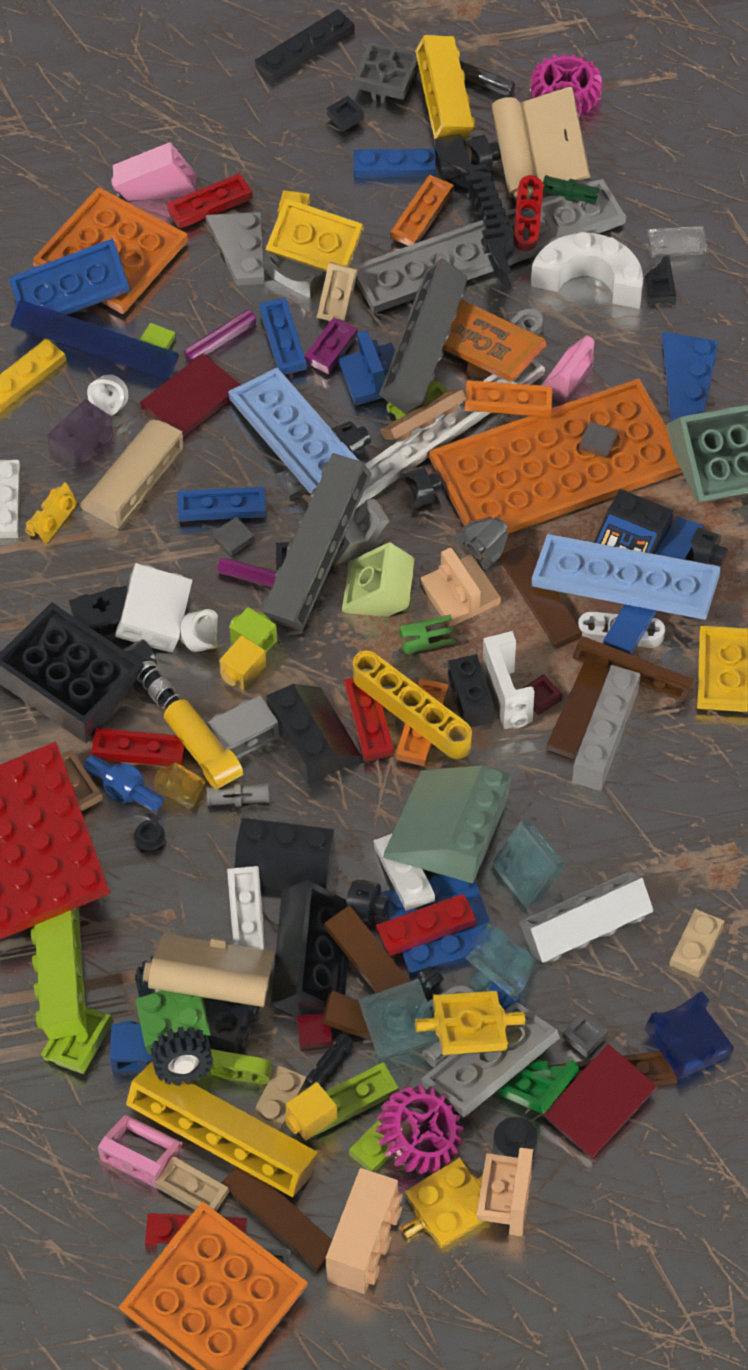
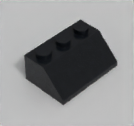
[266,684,362,784]
[234,818,335,896]

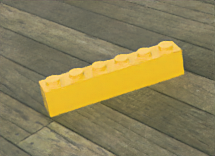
[126,1061,318,1197]

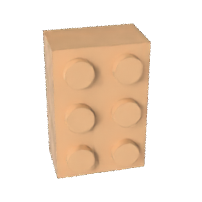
[326,1168,402,1294]

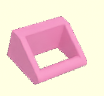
[542,336,595,405]
[98,1114,183,1188]

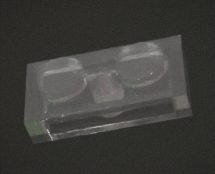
[647,226,707,258]

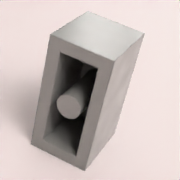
[207,695,279,759]

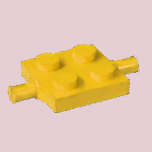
[415,991,525,1055]
[399,1157,485,1249]

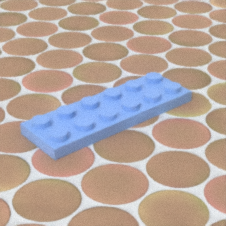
[228,368,359,494]
[532,534,720,620]

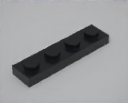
[255,9,355,82]

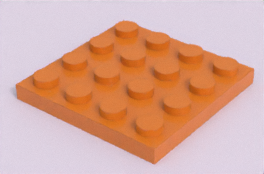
[33,187,188,314]
[118,1201,308,1370]

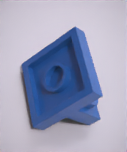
[338,330,395,406]

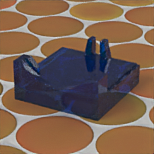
[644,991,735,1079]

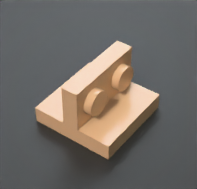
[420,547,501,627]
[477,1148,533,1236]

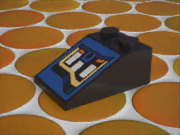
[594,489,674,554]

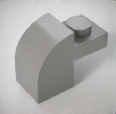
[334,499,389,563]

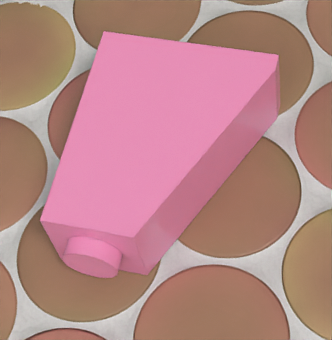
[111,142,198,201]

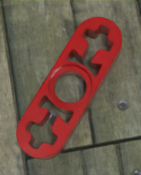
[513,175,543,251]

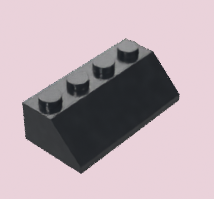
[271,880,348,1016]

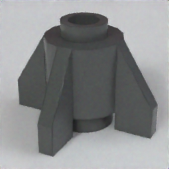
[453,516,508,571]

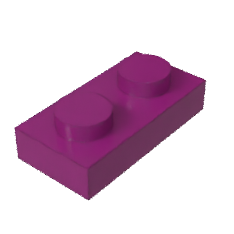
[304,317,358,374]

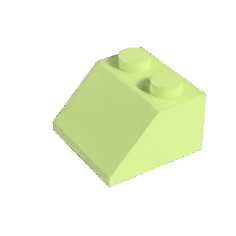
[342,542,415,617]

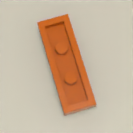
[390,175,454,246]
[464,380,552,417]
[396,678,449,767]

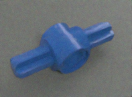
[83,755,164,812]

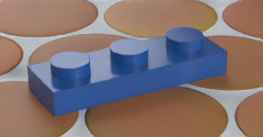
[354,148,436,178]
[259,298,307,375]
[178,487,266,521]

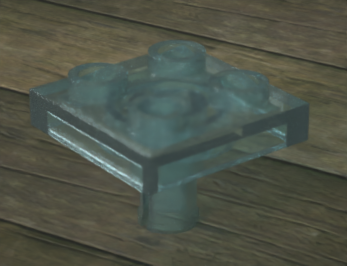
[491,820,566,909]
[466,923,536,999]
[358,979,440,1062]

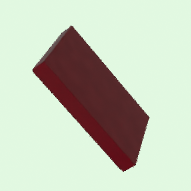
[140,353,241,437]
[543,1044,657,1159]

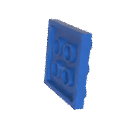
[381,875,500,979]

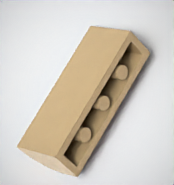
[80,420,184,529]

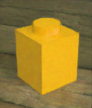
[219,635,266,691]
[285,1082,337,1141]

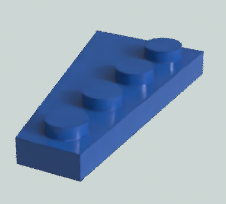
[662,332,718,422]

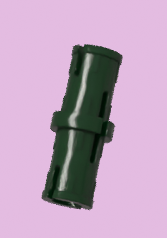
[543,175,599,205]

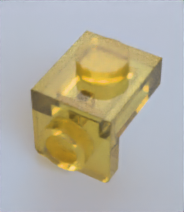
[153,762,206,809]

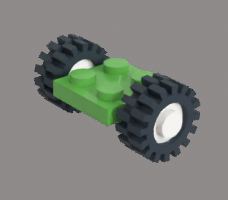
[135,956,213,1086]

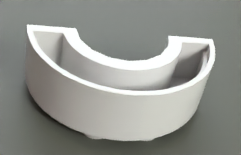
[531,232,643,309]

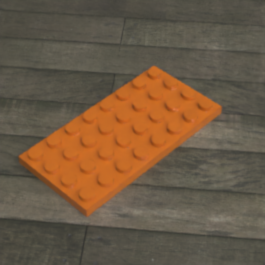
[429,378,683,534]

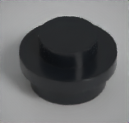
[134,820,165,851]
[414,966,444,994]

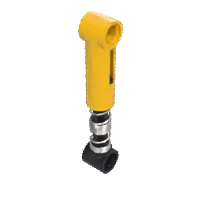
[123,639,243,790]

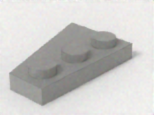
[206,212,264,286]

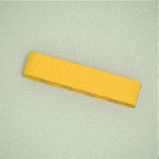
[353,650,472,759]

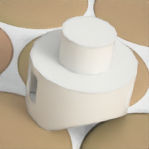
[87,375,129,417]
[179,609,219,652]

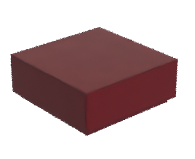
[521,674,563,715]
[297,1013,332,1050]

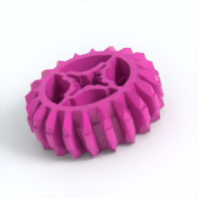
[530,52,603,117]
[375,1085,464,1175]

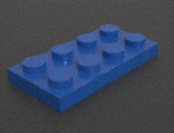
[8,238,131,330]

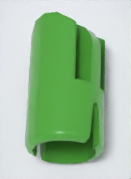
[399,614,457,654]

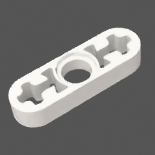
[578,612,665,648]

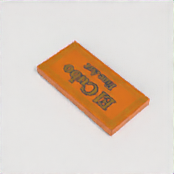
[442,299,547,382]

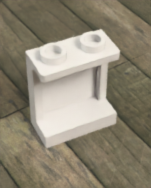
[115,563,192,653]
[482,631,534,729]

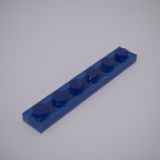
[10,300,179,381]

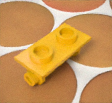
[25,482,78,544]

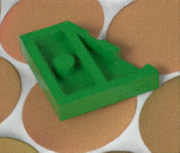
[495,1060,580,1114]

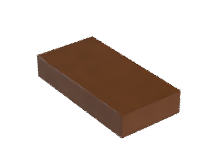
[322,991,391,1044]

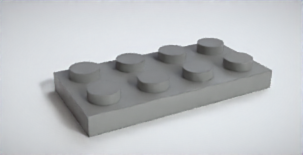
[421,1001,560,1117]

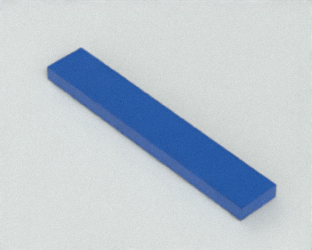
[603,516,704,655]

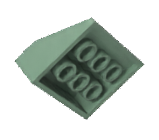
[666,405,748,503]
[383,765,512,883]

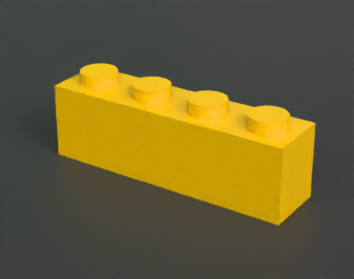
[415,35,475,142]

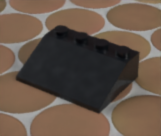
[0,602,144,743]

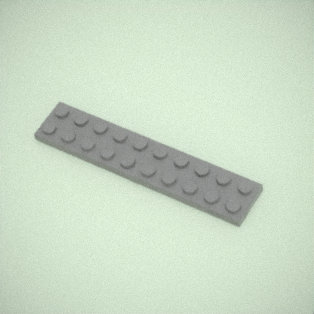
[351,178,626,313]

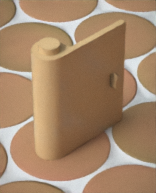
[492,86,590,201]
[143,934,276,1007]

